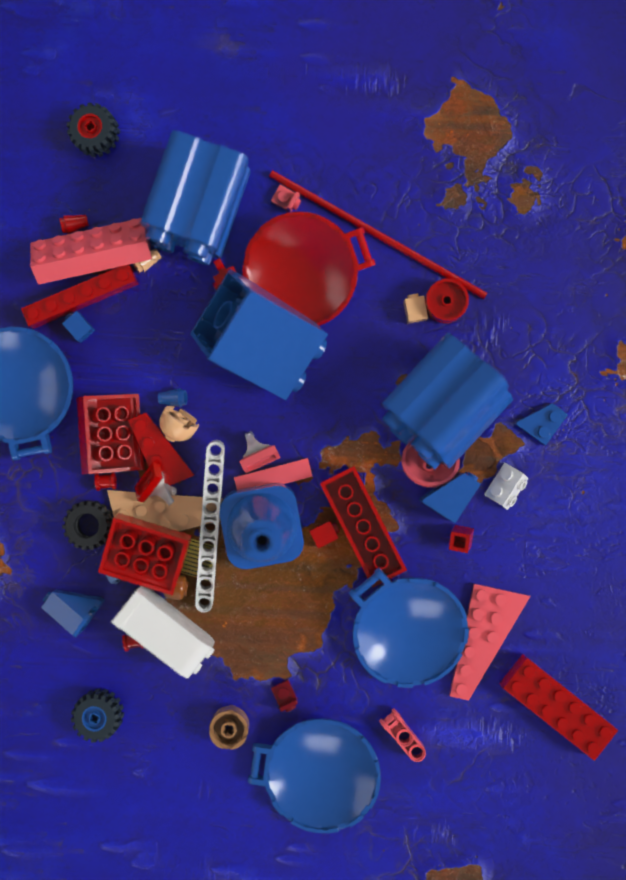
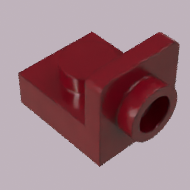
[271,679,298,712]

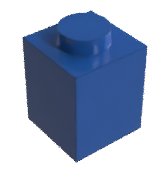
[62,311,95,343]

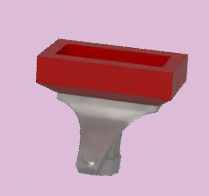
[135,462,177,506]

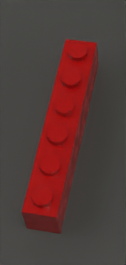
[21,265,139,329]

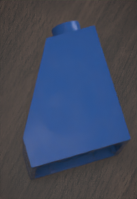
[190,269,328,400]

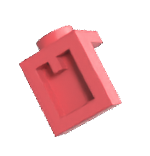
[271,184,301,213]

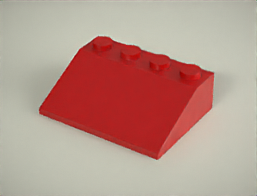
[76,394,144,474]
[98,513,192,596]

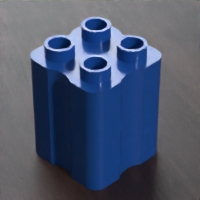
[140,130,251,266]
[382,333,513,470]

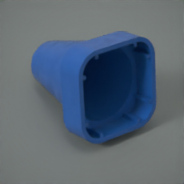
[219,483,304,569]

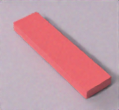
[234,458,313,490]

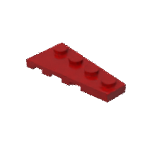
[128,412,195,486]

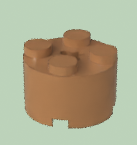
[209,705,249,750]

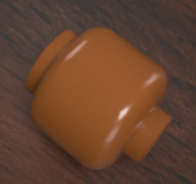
[164,575,190,600]

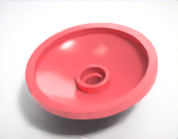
[401,439,460,487]

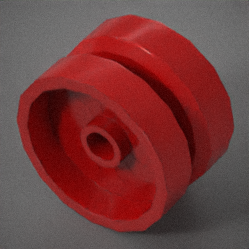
[425,279,469,324]

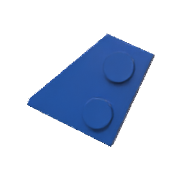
[515,403,568,446]

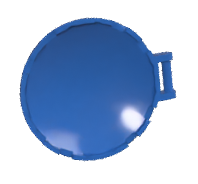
[0,327,73,461]
[349,567,469,688]
[248,718,381,833]

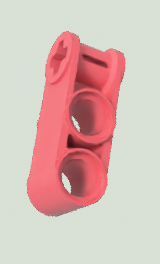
[379,708,426,762]

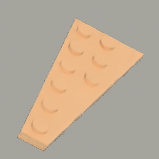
[107,490,223,531]

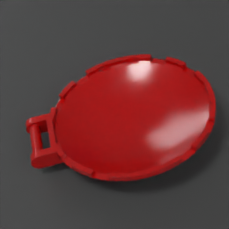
[242,212,376,326]

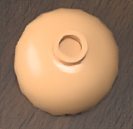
[160,406,199,442]

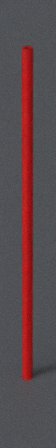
[269,170,487,299]

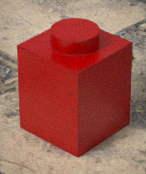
[309,520,340,548]
[449,525,474,553]

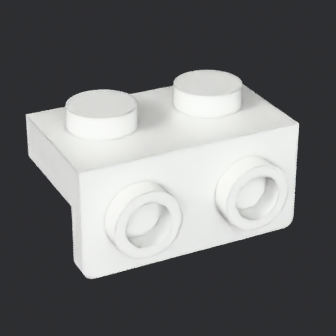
[484,463,528,510]

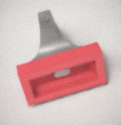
[239,431,281,474]

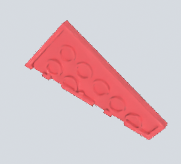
[449,583,530,700]

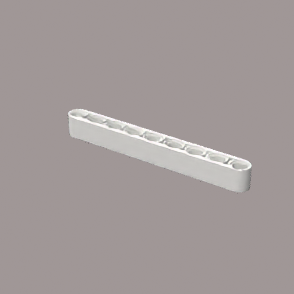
[195,440,225,613]

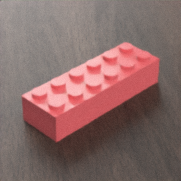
[30,218,152,285]

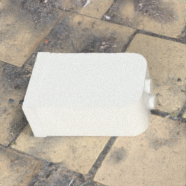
[112,586,215,678]

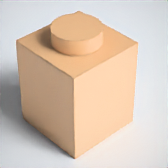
[403,293,428,324]

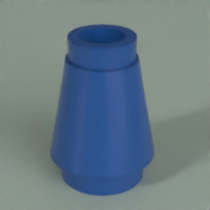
[158,388,188,407]

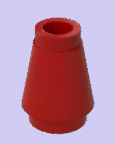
[59,214,89,234]

